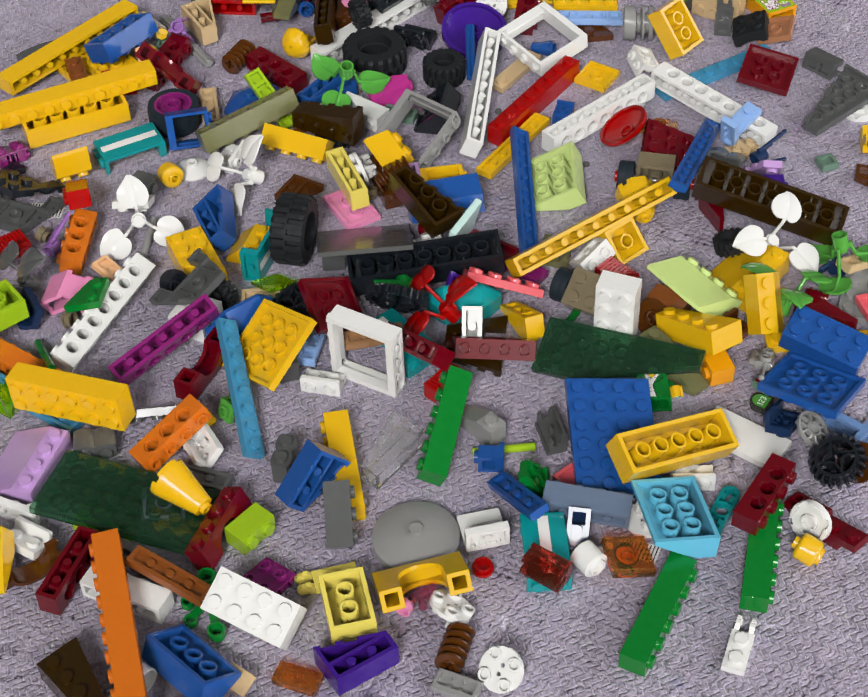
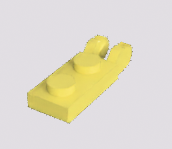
[294,561,356,596]

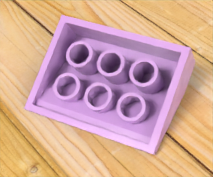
[0,426,73,506]

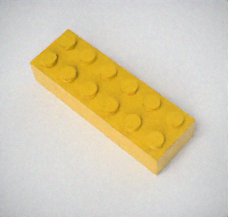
[20,94,131,149]
[5,362,136,432]
[605,408,739,484]

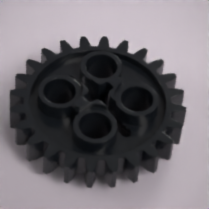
[364,282,429,314]

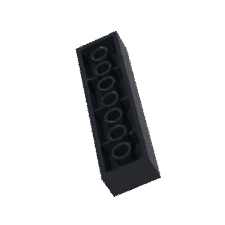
[346,229,505,296]

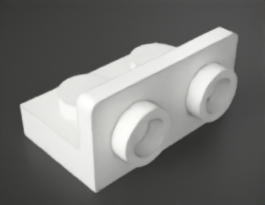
[626,44,659,77]
[221,139,245,174]
[569,237,616,273]
[300,368,347,397]
[669,465,716,491]
[11,516,53,561]

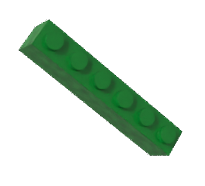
[415,365,473,487]
[739,499,784,613]
[618,551,699,677]

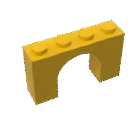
[372,551,473,613]

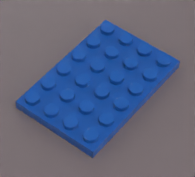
[564,378,661,498]

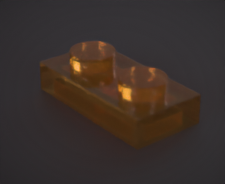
[271,660,325,697]

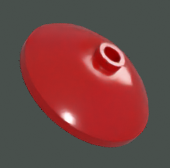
[600,105,647,147]

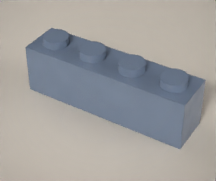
[542,480,634,529]

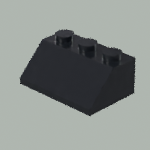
[414,82,461,135]

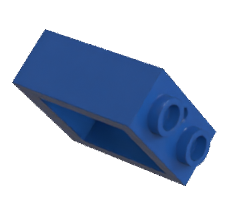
[164,107,213,151]

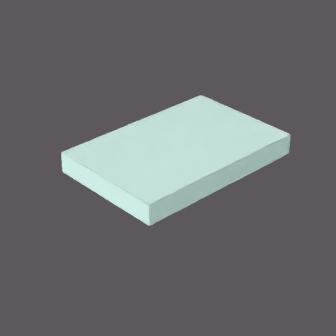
[448,198,482,237]

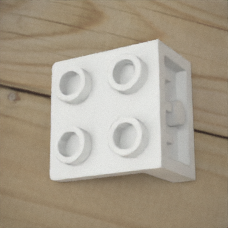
[457,508,510,552]

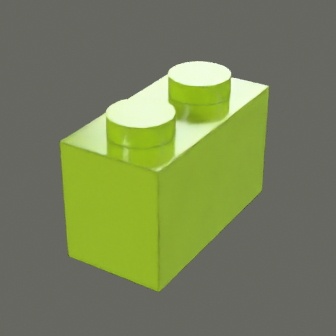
[224,502,276,555]

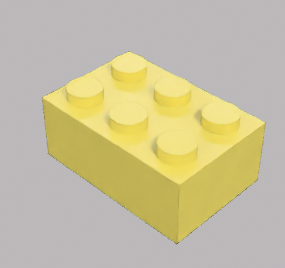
[318,566,377,645]

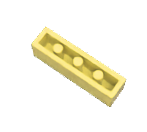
[326,146,370,211]

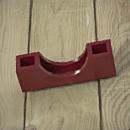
[135,41,203,95]
[173,327,223,399]
[184,486,252,570]

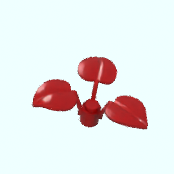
[403,265,478,335]

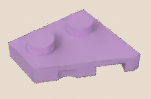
[744,160,782,175]

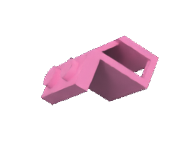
[40,270,93,316]

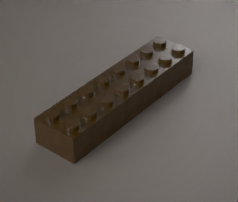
[691,156,850,245]

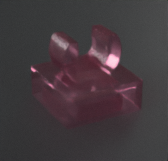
[408,583,436,612]

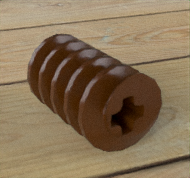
[222,39,256,74]
[372,156,411,193]
[435,622,476,674]

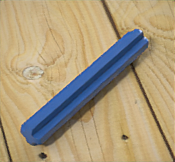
[465,24,476,81]

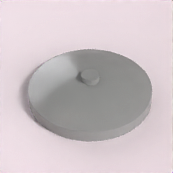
[372,501,460,569]

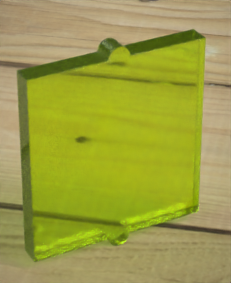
[251,273,297,293]

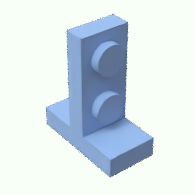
[720,101,762,146]

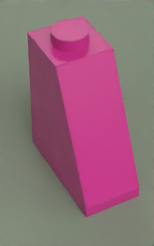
[367,74,413,107]

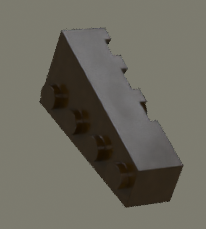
[388,165,465,239]
[37,637,105,697]

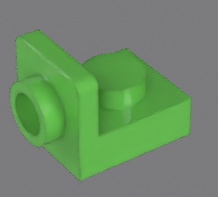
[217,395,235,424]

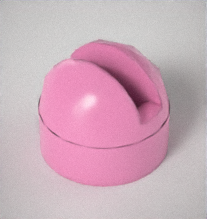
[396,597,414,617]

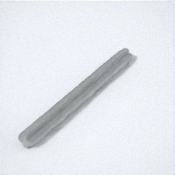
[160,15,213,68]

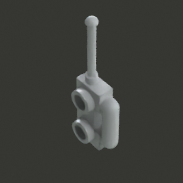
[748,348,775,381]

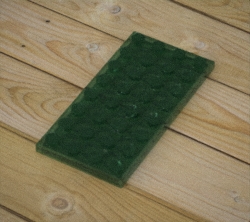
[29,450,220,555]

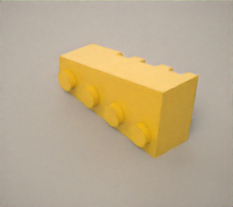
[656,307,743,355]

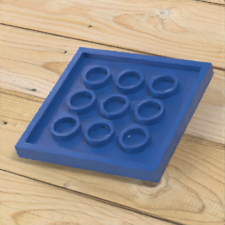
[757,351,866,419]

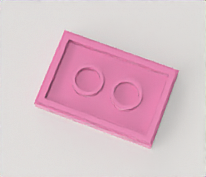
[322,190,381,229]

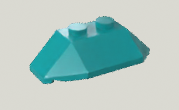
[424,283,502,325]

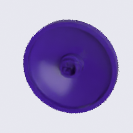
[441,2,507,58]

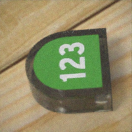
[749,393,774,415]

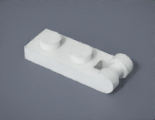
[0,495,41,525]

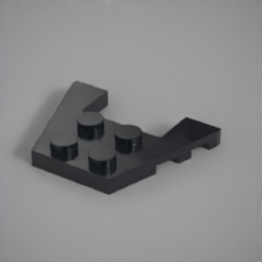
[0,161,65,198]

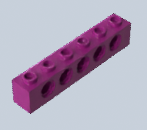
[108,293,220,385]

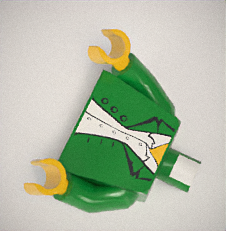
[636,368,684,412]

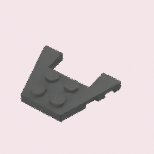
[0,193,65,233]
[149,248,226,306]

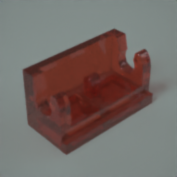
[519,542,572,593]

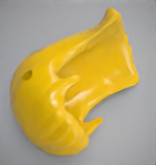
[281,27,317,59]

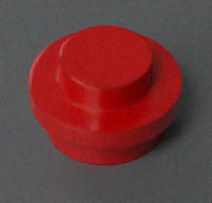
[472,557,494,578]

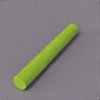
[472,442,536,456]

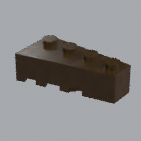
[292,101,365,146]

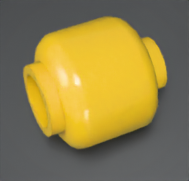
[157,162,183,188]
[790,533,826,566]

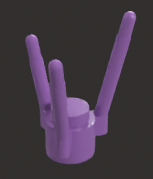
[168,17,194,42]
[43,211,71,257]

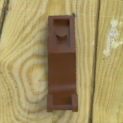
[7,538,62,590]

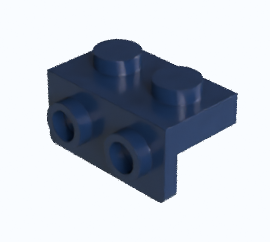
[16,287,44,330]
[763,398,800,438]

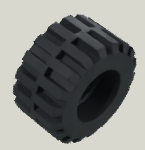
[422,48,465,89]

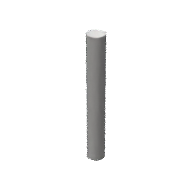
[140,217,157,259]

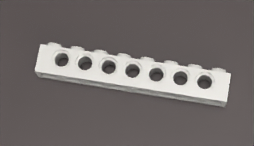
[651,61,778,147]
[541,73,656,152]
[50,253,156,373]

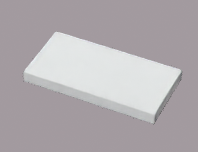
[714,405,792,468]

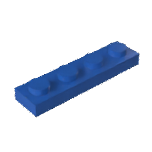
[487,471,550,522]

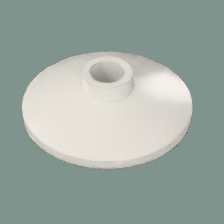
[177,157,208,182]

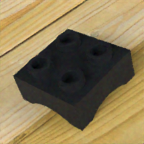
[732,10,769,48]

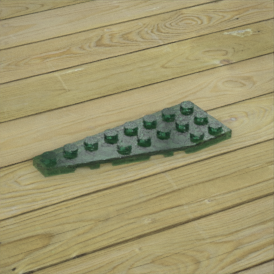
[531,317,706,380]

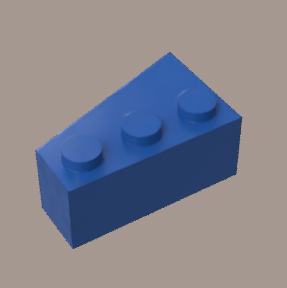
[297,73,357,104]
[192,184,237,252]
[275,439,351,512]

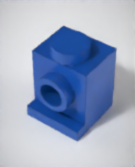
[552,100,575,125]
[474,442,504,472]

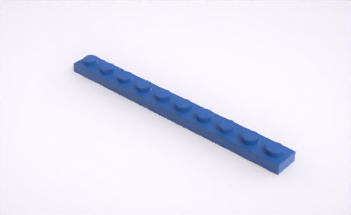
[668,117,721,193]
[510,125,538,253]

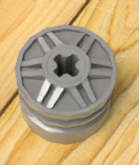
[623,5,655,40]

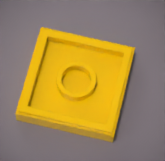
[574,60,620,93]

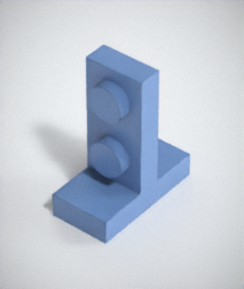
[821,413,868,443]

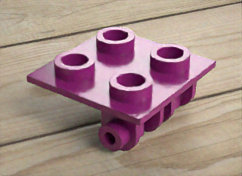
[0,140,31,169]
[242,557,296,595]

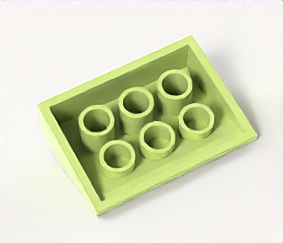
[531,141,587,211]
[646,256,743,316]

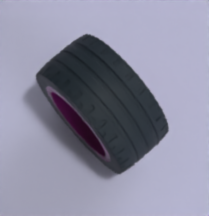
[147,88,201,138]

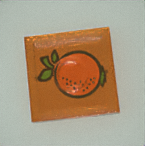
[601,536,657,578]

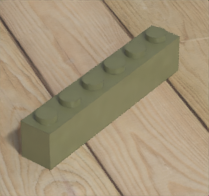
[194,86,299,154]

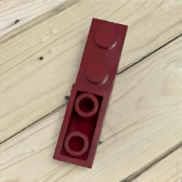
[783,491,868,554]

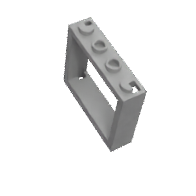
[374,88,462,168]

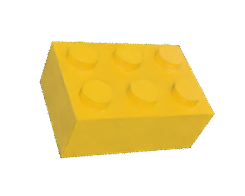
[647,0,704,60]

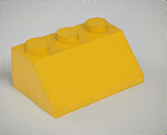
[743,272,784,335]

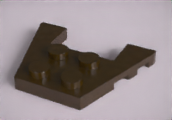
[444,316,508,377]

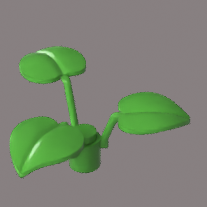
[311,53,390,106]
[809,231,868,295]
[740,263,833,316]

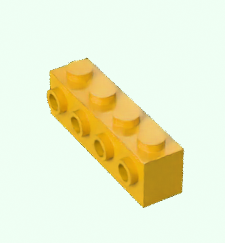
[261,123,334,164]

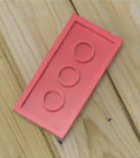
[462,266,544,298]

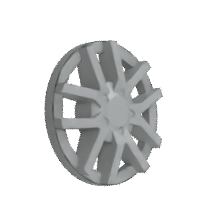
[795,411,829,446]

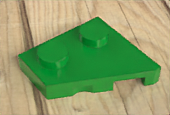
[64,277,111,313]
[518,459,550,499]

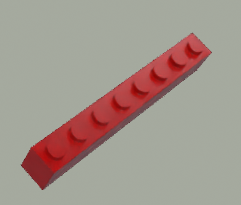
[488,55,579,146]

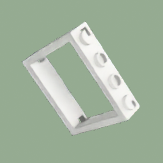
[498,1,588,77]
[326,304,406,398]

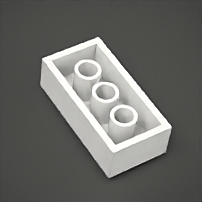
[592,270,642,352]
[200,566,307,651]

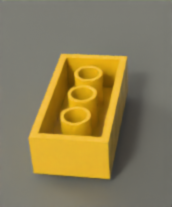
[165,226,228,281]

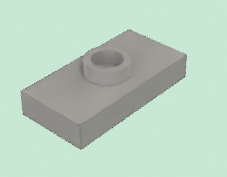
[430,667,484,697]

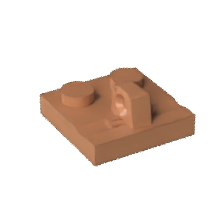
[757,15,795,45]

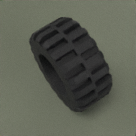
[342,26,407,76]
[269,192,319,267]

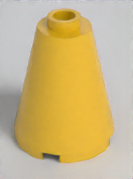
[150,458,212,516]

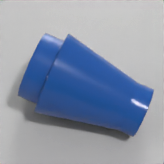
[298,0,314,17]
[531,40,557,56]

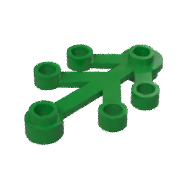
[181,567,226,643]

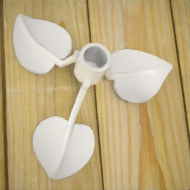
[206,134,264,216]
[100,174,185,260]
[732,191,819,272]

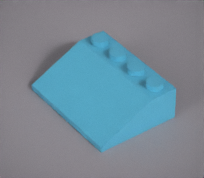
[631,476,721,558]

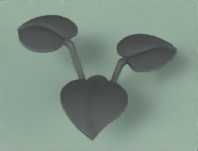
[0,240,46,292]

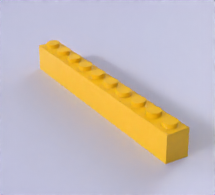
[0,0,139,96]
[0,59,158,130]
[505,176,677,277]

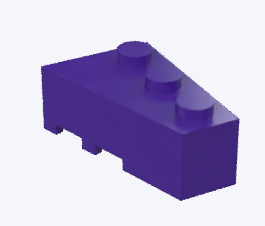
[313,630,399,696]

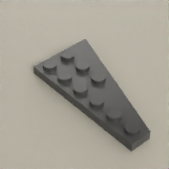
[803,64,868,136]

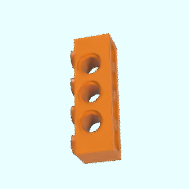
[56,209,98,276]
[128,394,212,475]

